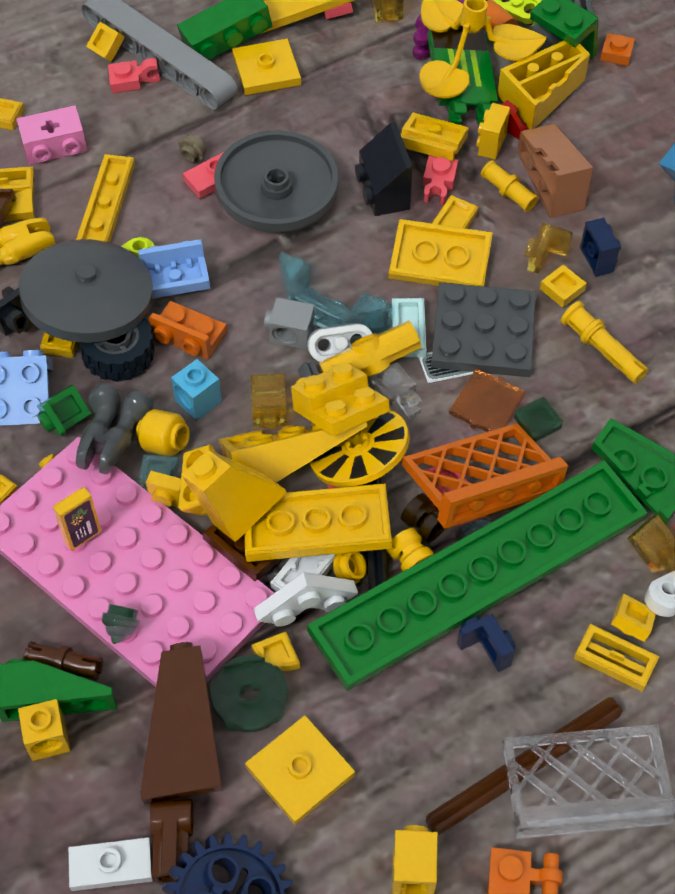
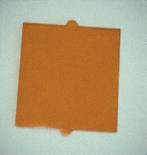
[449,368,525,432]

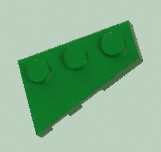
[592,418,675,526]

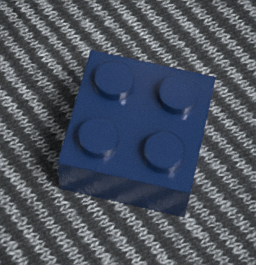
[580,217,621,277]

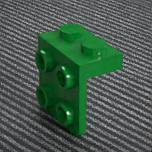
[530,0,599,59]

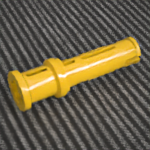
[560,301,649,384]

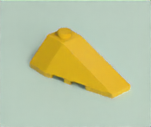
[218,422,367,483]

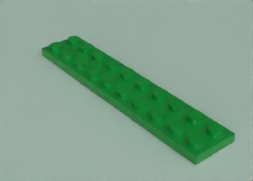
[307,460,648,691]

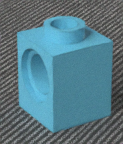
[171,359,222,421]

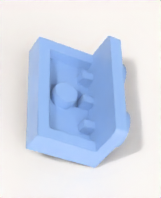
[138,240,210,299]

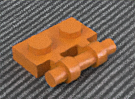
[487,847,563,894]

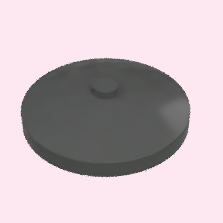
[214,130,338,232]
[19,239,153,343]

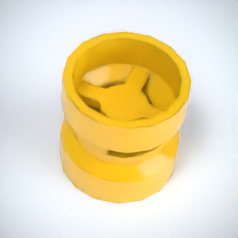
[387,528,434,572]

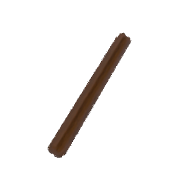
[425,697,622,835]

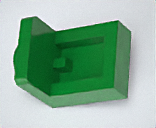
[37,385,91,436]

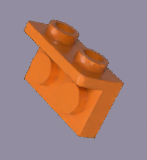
[148,301,228,360]

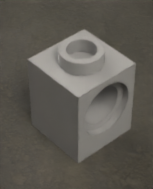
[264,297,315,350]

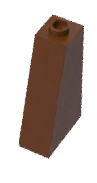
[140,642,223,805]

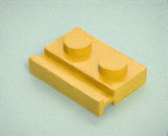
[401,112,469,161]

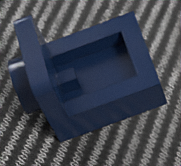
[457,614,516,672]

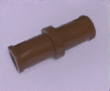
[23,641,103,681]

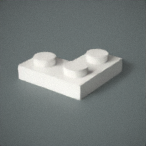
[253,572,358,626]

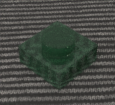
[514,397,563,441]

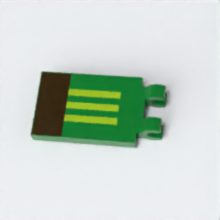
[427,28,498,125]

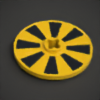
[309,410,410,487]

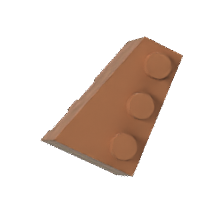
[517,124,593,218]

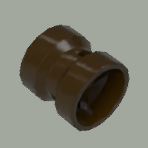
[400,493,445,543]

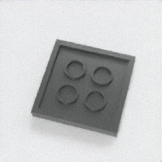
[431,282,536,377]

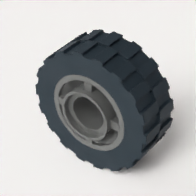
[79,318,155,381]

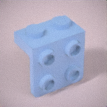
[0,350,53,426]

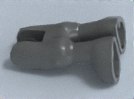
[76,384,153,474]

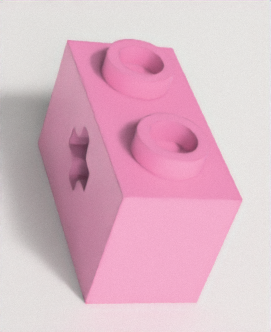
[16,105,88,165]

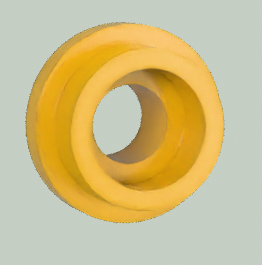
[333,552,366,584]

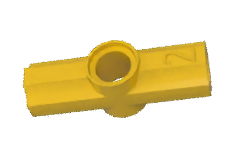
[319,320,422,377]

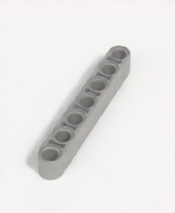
[81,0,238,110]

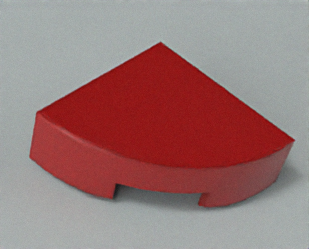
[501,100,527,140]

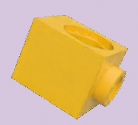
[18,699,71,761]

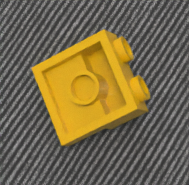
[291,363,390,436]

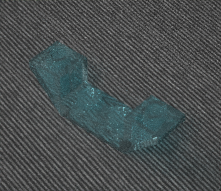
[279,252,393,337]

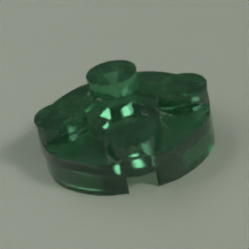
[211,655,288,732]

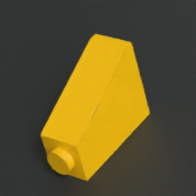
[181,450,287,542]

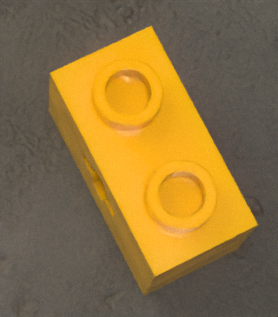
[391,825,438,894]

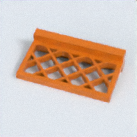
[401,423,568,529]

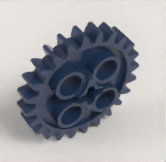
[162,833,293,894]

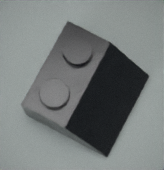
[355,122,413,216]

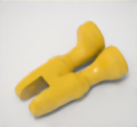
[0,218,56,266]

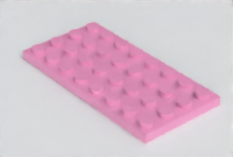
[0,436,274,687]

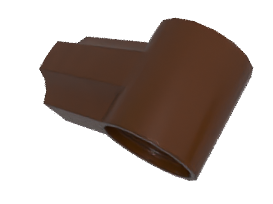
[150,799,194,883]

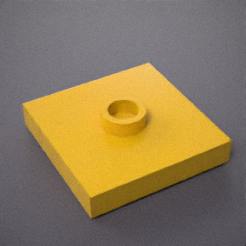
[232,38,301,95]
[245,715,355,826]

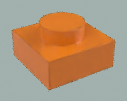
[600,33,635,66]

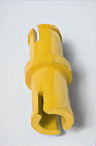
[481,160,539,212]

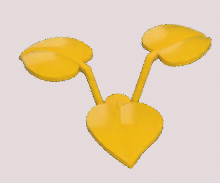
[419,0,546,99]

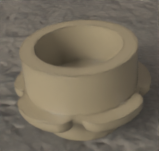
[178,134,207,162]

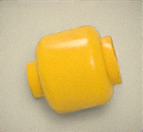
[136,409,190,457]

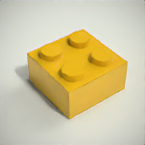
[476,103,510,160]

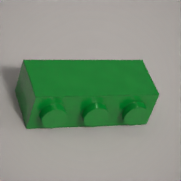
[177,0,273,60]

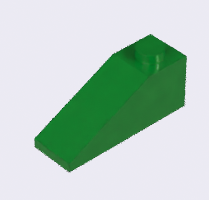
[0,658,117,722]

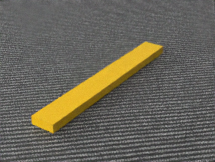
[40,154,135,358]

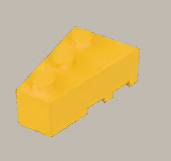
[497,40,590,129]

